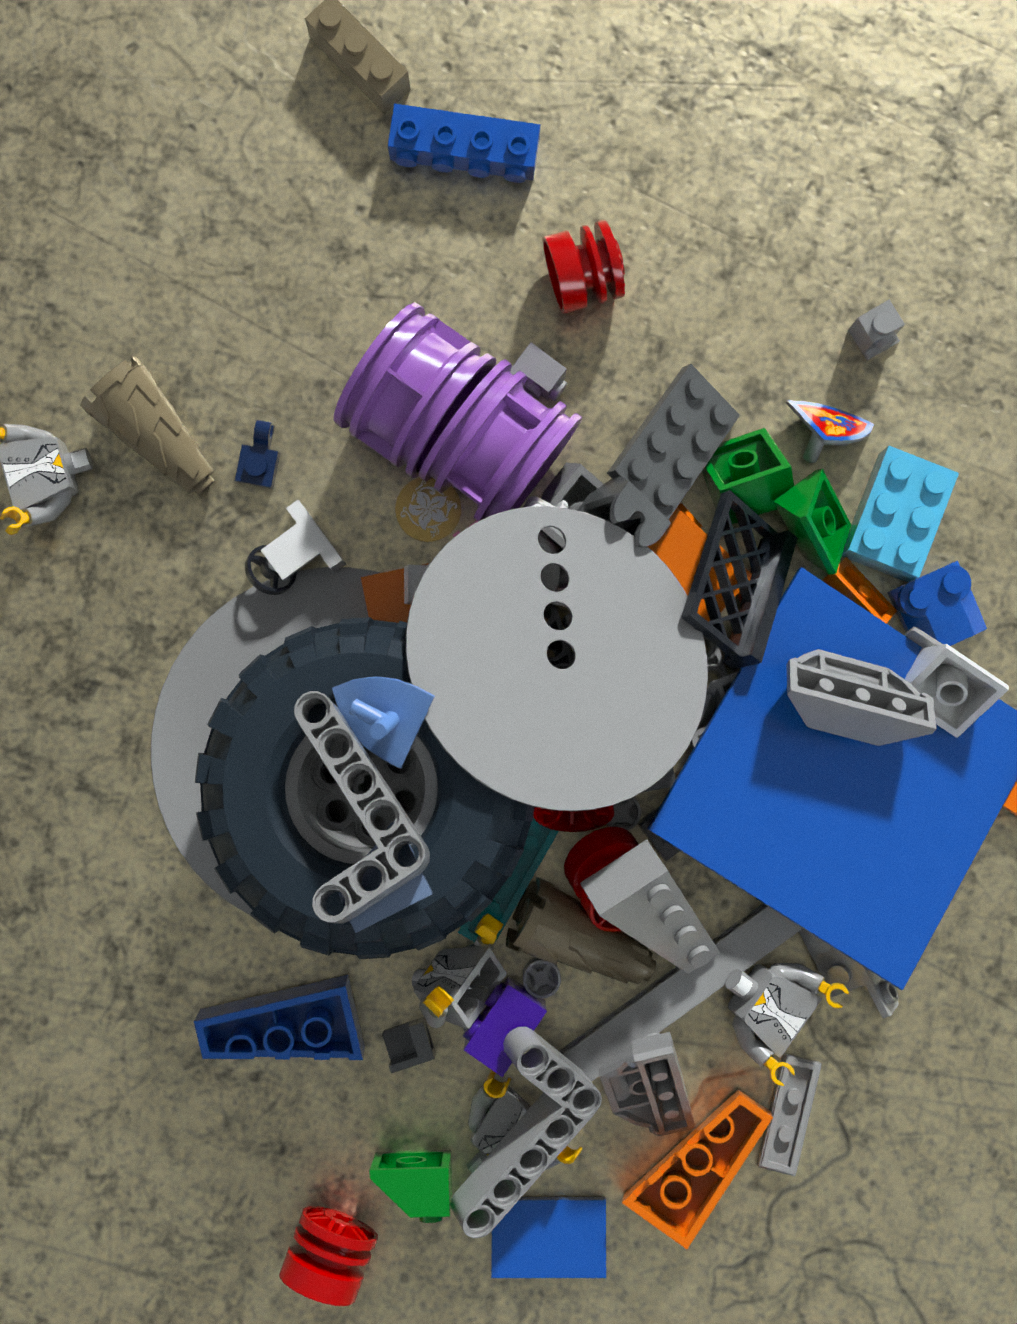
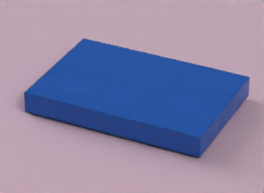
[491,1197,606,1278]

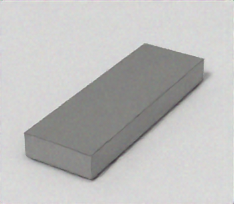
[756,1053,822,1176]

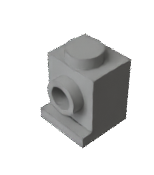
[848,299,905,361]
[510,343,568,401]

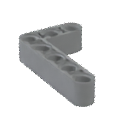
[294,691,430,924]
[450,1027,602,1238]

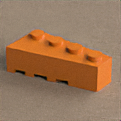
[622,1089,773,1249]

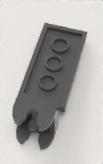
[578,364,740,548]

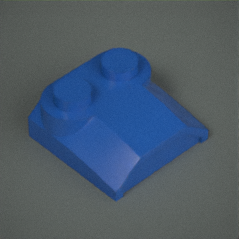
[887,561,987,646]

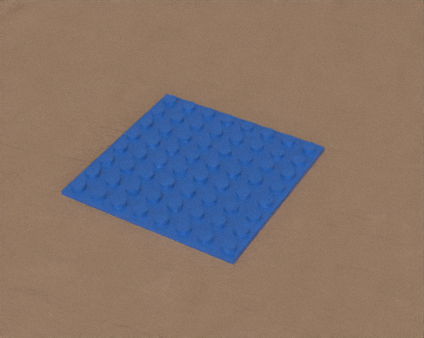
[647,567,1017,990]

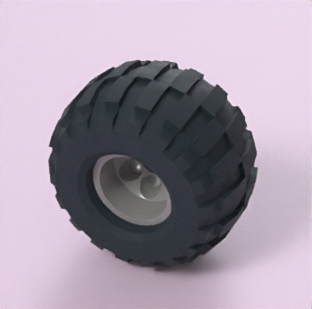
[195,617,534,959]

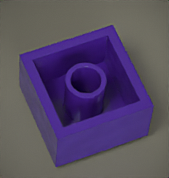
[462,975,547,1077]

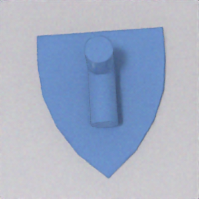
[332,676,435,769]

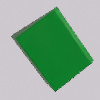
[773,468,851,575]

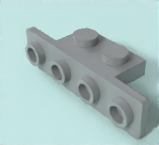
[799,929,899,1019]

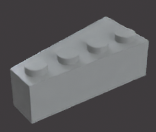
[580,840,720,974]

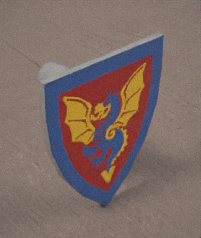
[786,400,874,463]

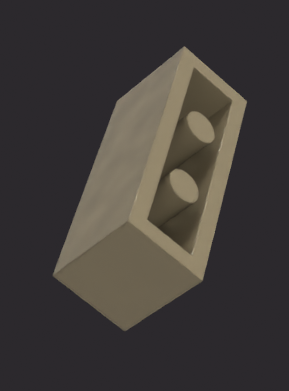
[305,0,411,114]

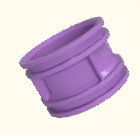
[333,302,496,478]
[419,359,582,521]

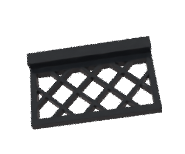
[681,490,798,670]

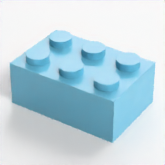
[842,446,959,583]

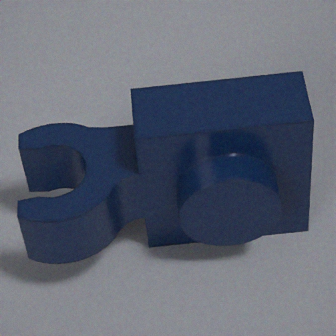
[235,420,280,489]

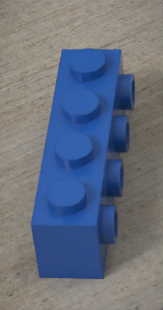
[388,103,541,183]

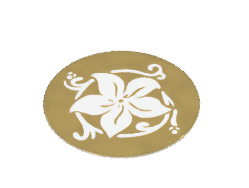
[395,477,461,542]

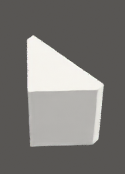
[905,644,1009,738]

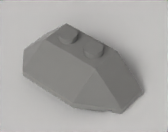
[786,649,937,746]
[598,1032,696,1137]

